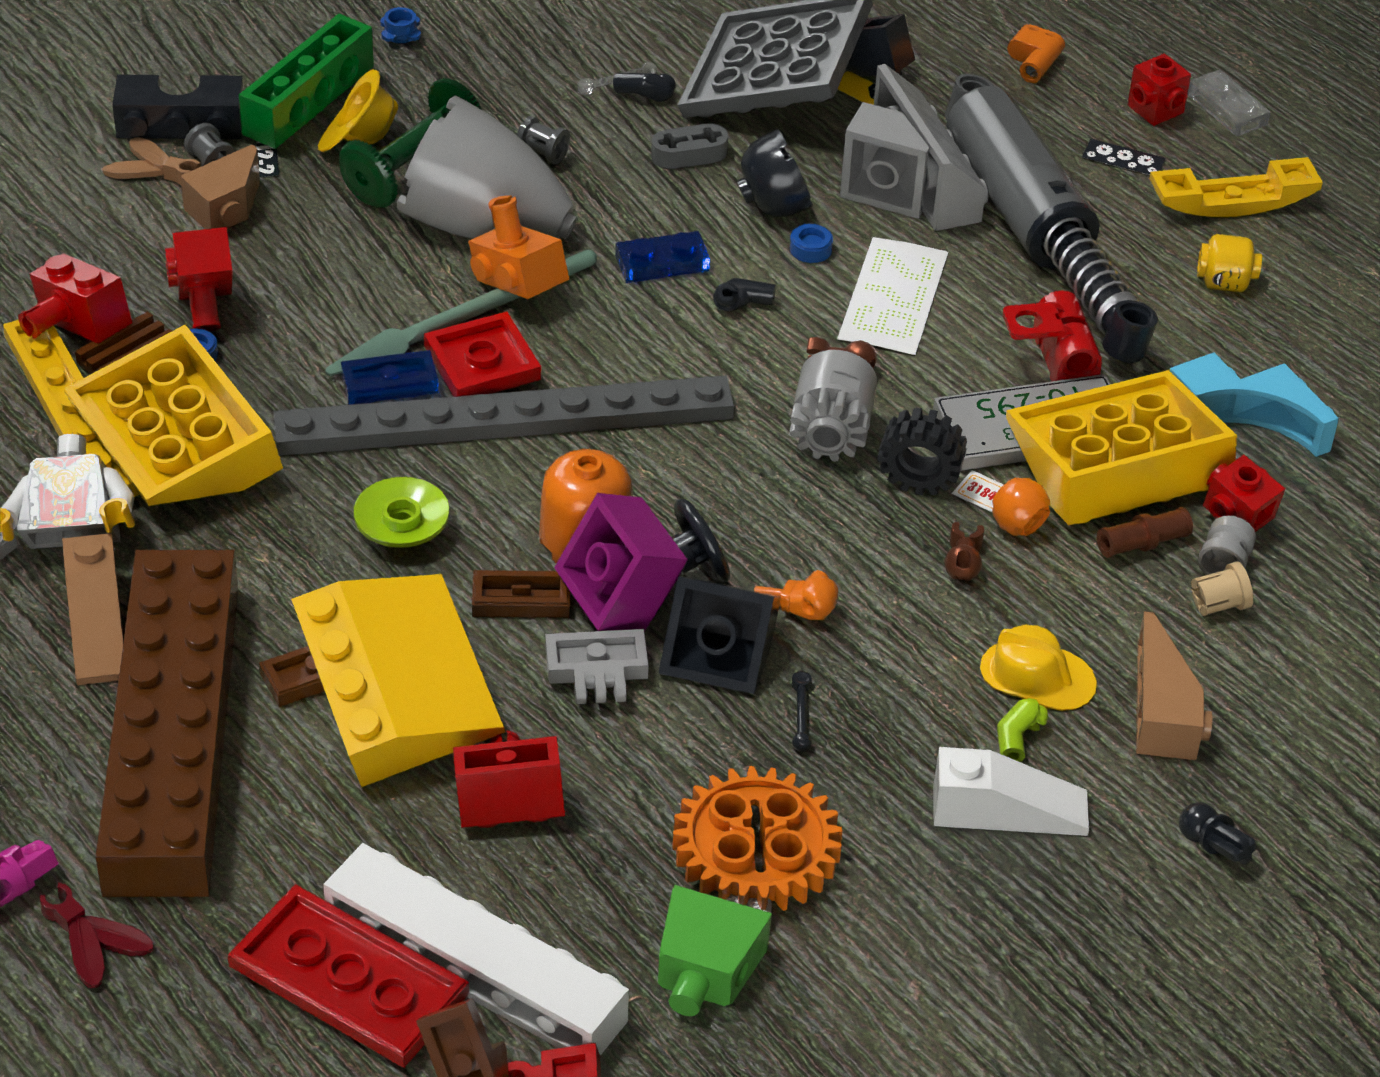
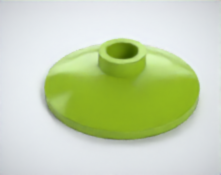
[354,477,449,548]

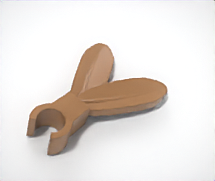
[102,137,201,185]

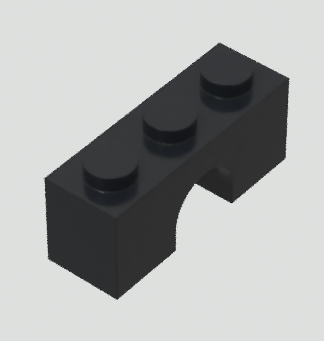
[112,74,244,139]

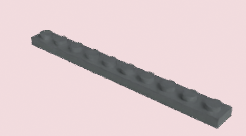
[273,375,734,456]

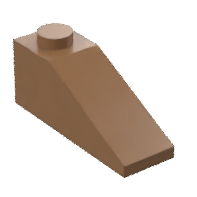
[62,533,124,686]
[1136,611,1212,760]

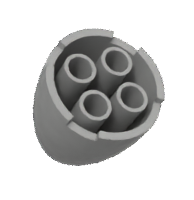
[397,96,578,240]

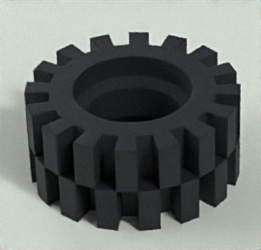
[878,408,967,495]

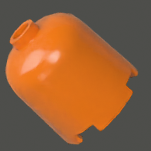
[539,449,633,563]

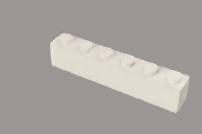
[323,843,629,1055]

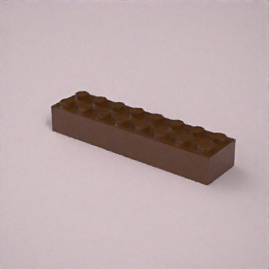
[96,550,238,897]

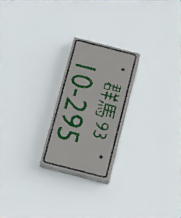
[933,374,1110,471]

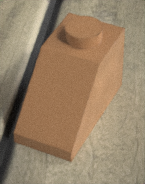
[180,144,260,229]

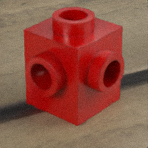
[1127,53,1191,126]
[1203,454,1286,532]

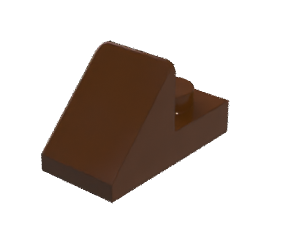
[416,998,508,1077]

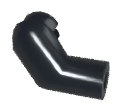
[613,73,676,102]
[713,278,776,311]

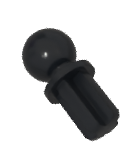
[1179,802,1257,864]

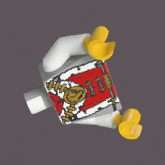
[0,434,135,549]

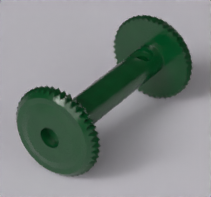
[339,78,483,208]

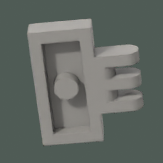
[545,629,648,704]

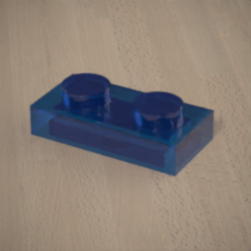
[615,231,710,283]
[341,350,439,405]

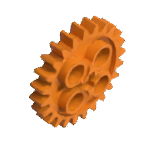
[672,766,843,911]

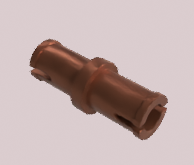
[1097,507,1193,558]

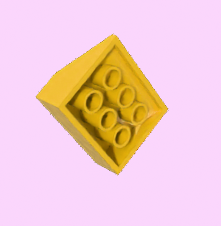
[64,325,283,506]
[1006,370,1237,526]
[291,574,505,788]

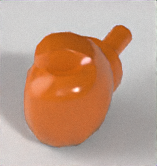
[754,570,838,621]

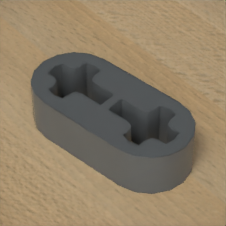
[651,124,729,169]

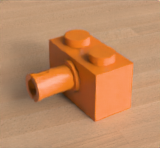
[468,195,570,299]

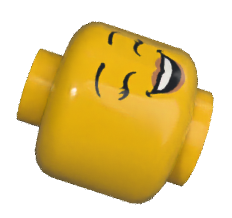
[1197,234,1262,292]

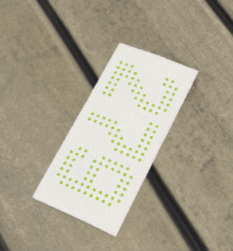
[837,237,948,355]

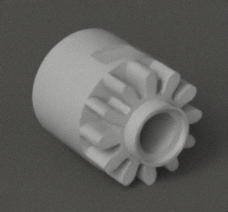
[789,350,877,462]

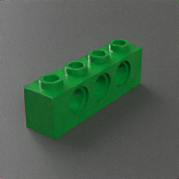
[239,13,374,149]

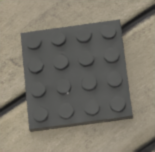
[678,0,873,118]

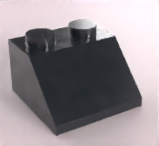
[658,577,781,694]

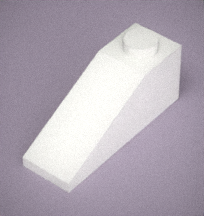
[933,747,1089,836]

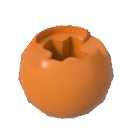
[992,478,1050,536]

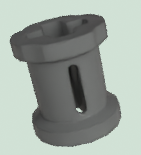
[517,116,570,165]
[184,123,236,166]

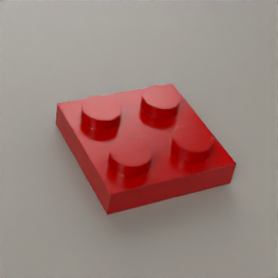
[424,311,541,397]

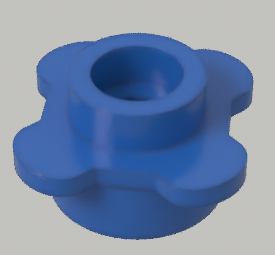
[380,7,421,43]

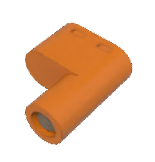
[1007,24,1065,83]

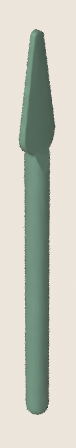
[325,249,597,376]

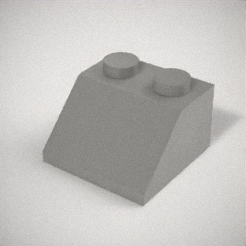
[840,102,929,219]

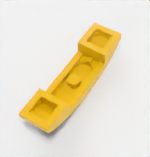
[1149,157,1323,217]

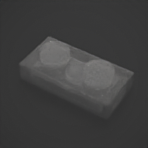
[1188,69,1271,137]

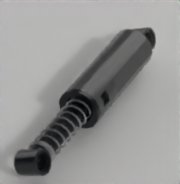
[945,74,1158,363]

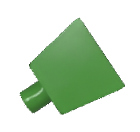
[658,885,772,1016]

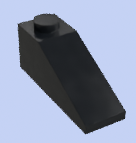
[846,14,915,77]

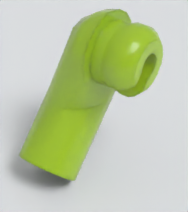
[997,698,1048,762]

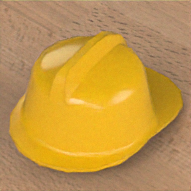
[318,69,398,152]
[980,624,1097,711]

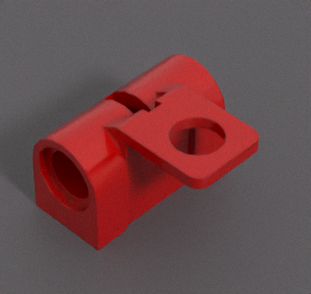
[1003,290,1102,382]

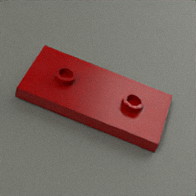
[228,884,469,1068]

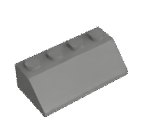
[874,64,988,231]

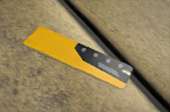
[837,71,876,105]

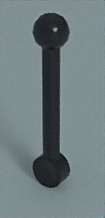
[792,671,812,752]

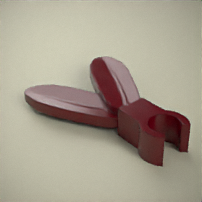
[40,883,153,989]

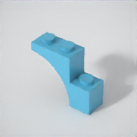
[1170,352,1339,457]

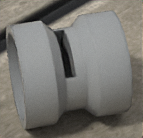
[1198,516,1256,575]

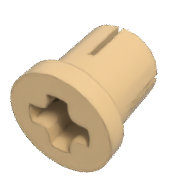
[1191,561,1253,616]

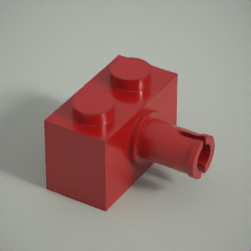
[165,227,233,332]
[18,253,133,344]
[453,730,565,828]

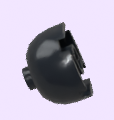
[737,129,813,217]

